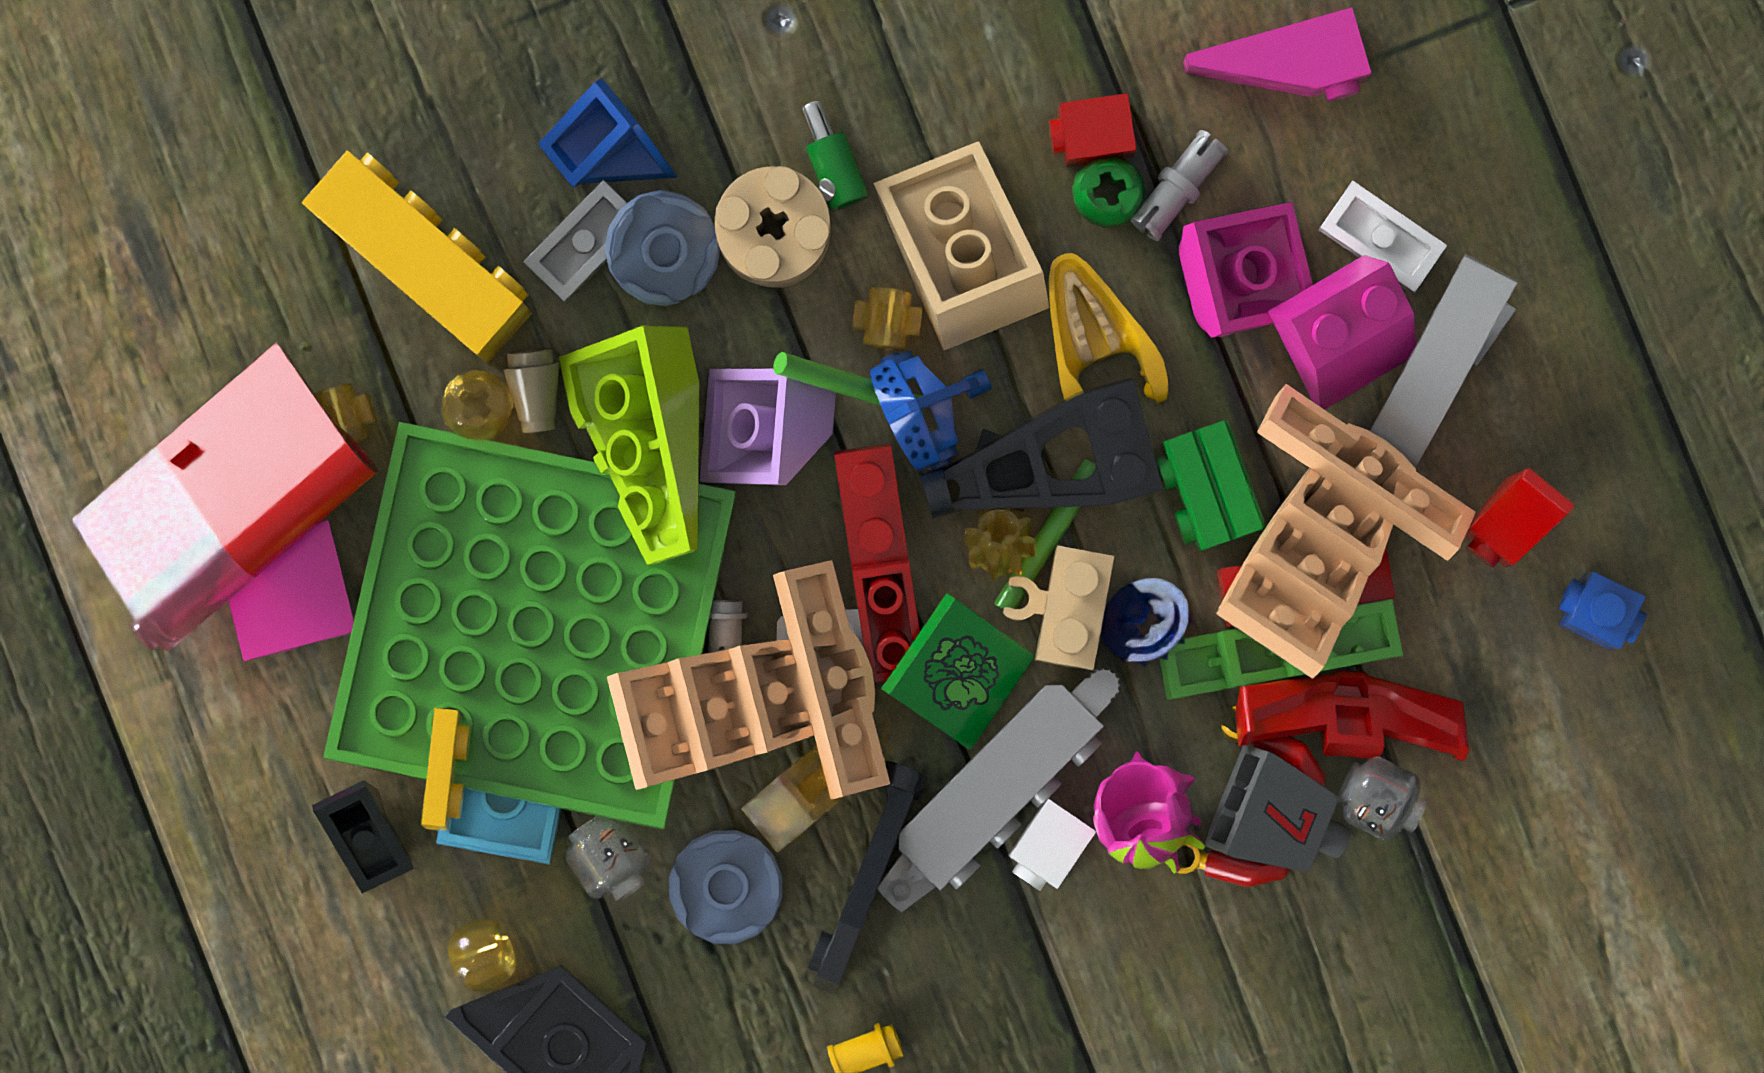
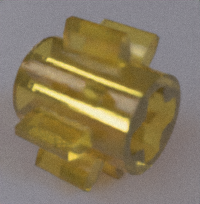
[852,287,923,351]
[313,383,377,443]
[964,509,1036,580]

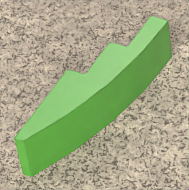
[1156,599,1403,700]

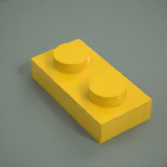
[421,708,471,831]

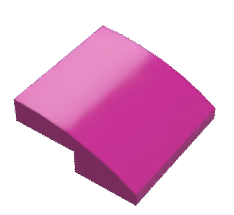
[216,520,354,662]

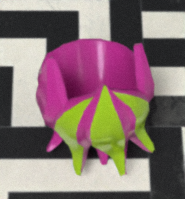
[1093,751,1206,874]

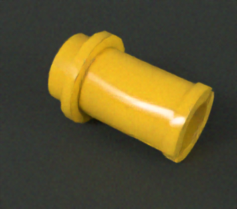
[827,1023,904,1073]

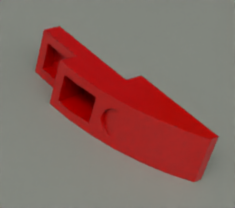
[834,443,920,683]

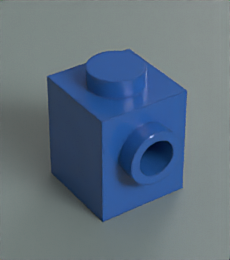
[1558,571,1647,650]

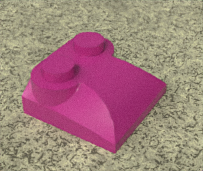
[1179,202,1313,338]

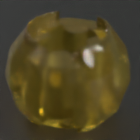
[441,370,513,440]
[447,919,516,991]

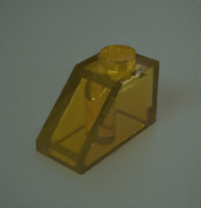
[741,745,845,853]

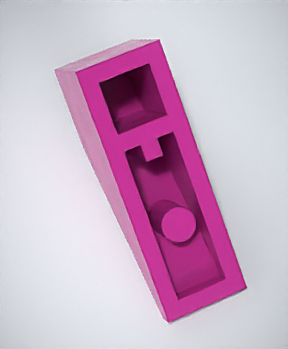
[1183,7,1371,101]

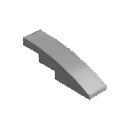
[1370,254,1517,468]

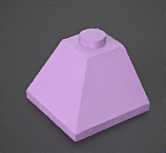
[700,369,836,485]

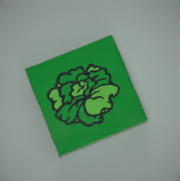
[881,593,1035,751]

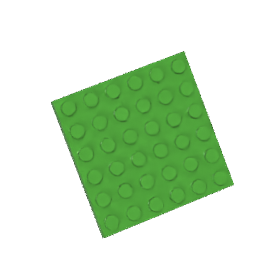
[323,422,736,830]

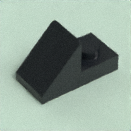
[312,780,414,894]

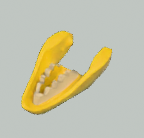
[1049,253,1168,404]

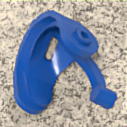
[870,350,992,472]

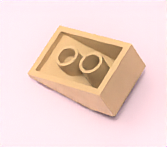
[874,141,1050,351]

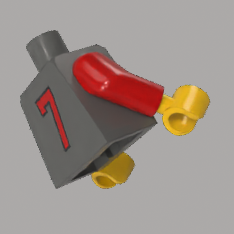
[1177,706,1350,887]

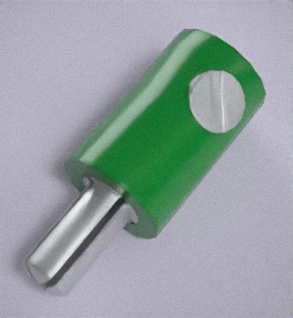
[803,101,869,212]

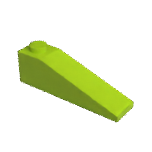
[559,325,699,565]

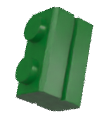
[1155,419,1266,553]

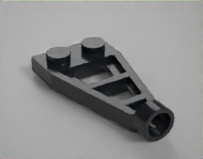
[920,377,1164,518]
[807,761,927,994]

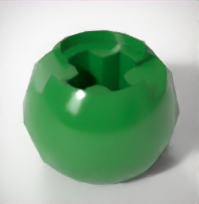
[1072,156,1145,228]

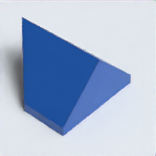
[538,78,678,188]

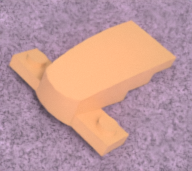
[1216,384,1476,678]
[607,560,890,799]

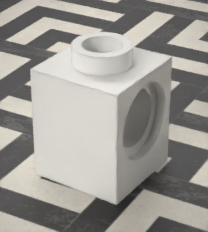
[1008,799,1096,891]

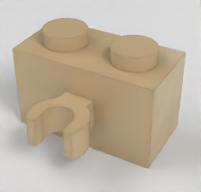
[1003,545,1114,671]

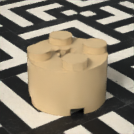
[715,166,831,288]

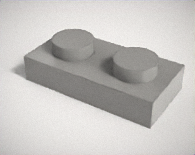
[523,180,627,303]

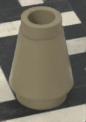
[503,348,560,433]

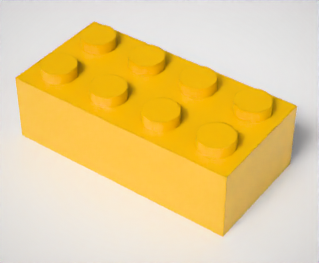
[301,150,532,365]

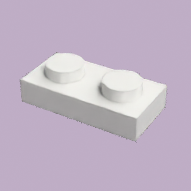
[1318,181,1447,294]

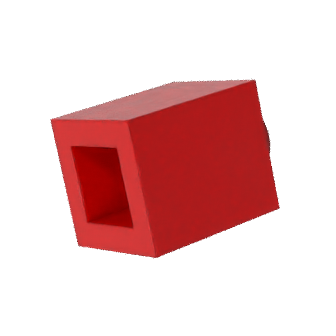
[1049,93,1136,167]

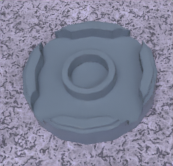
[605,190,720,306]
[669,830,783,944]

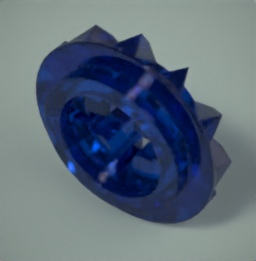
[1101,578,1193,667]

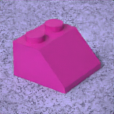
[1268,255,1416,410]

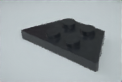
[444,965,648,1073]

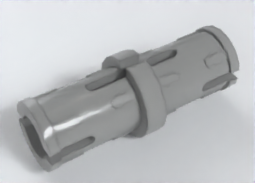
[1130,130,1228,241]

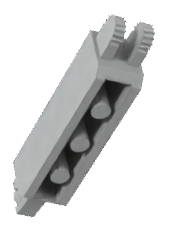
[877,668,1121,912]

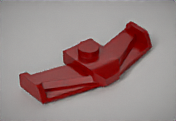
[1235,670,1470,761]

